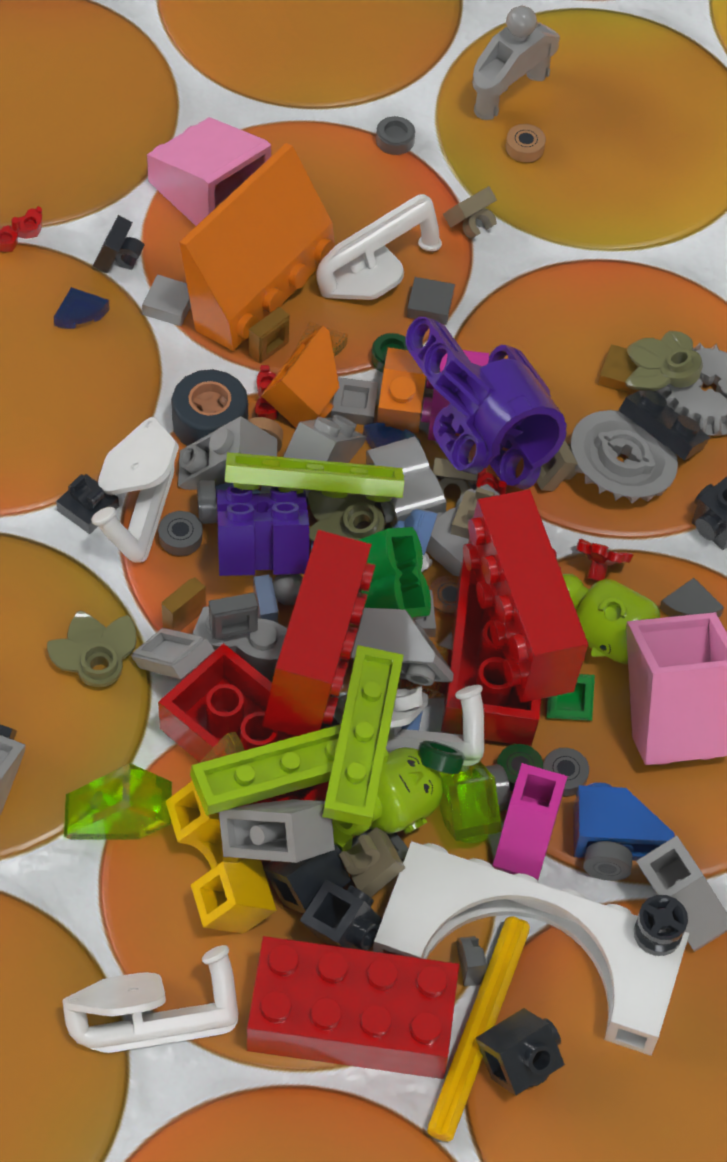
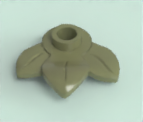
[625,331,703,391]
[308,491,385,542]
[47,611,137,687]

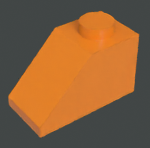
[261,325,340,428]
[376,348,426,433]

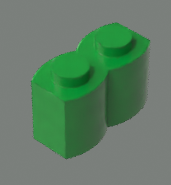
[359,527,431,620]

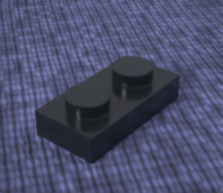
[619,390,710,461]

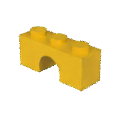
[165,781,277,934]

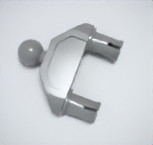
[472,5,560,120]

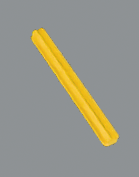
[427,916,530,1142]

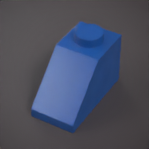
[573,782,675,861]

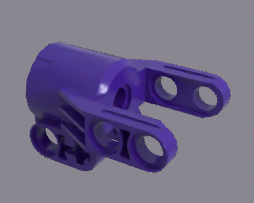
[405,316,567,489]

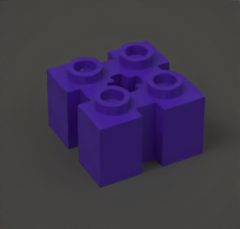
[217,486,309,576]

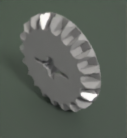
[654,343,727,436]
[568,410,678,503]

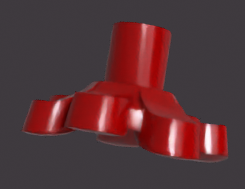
[576,539,634,581]

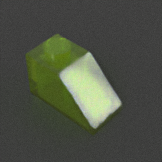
[439,761,502,843]
[64,763,172,840]

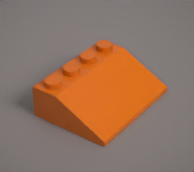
[179,143,335,351]

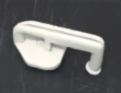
[316,194,442,300]
[91,417,179,563]
[334,685,484,766]
[62,945,239,1053]

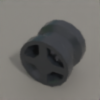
[634,895,688,956]

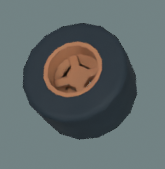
[171,369,249,446]

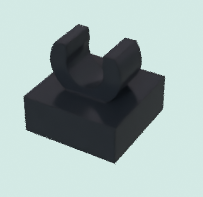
[93,215,145,273]
[56,474,119,534]

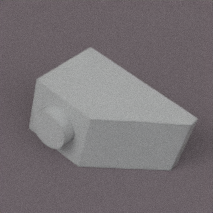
[219,799,335,863]

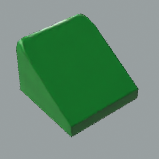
[546,674,595,721]

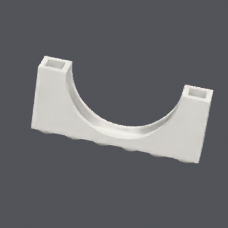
[373,841,689,1056]

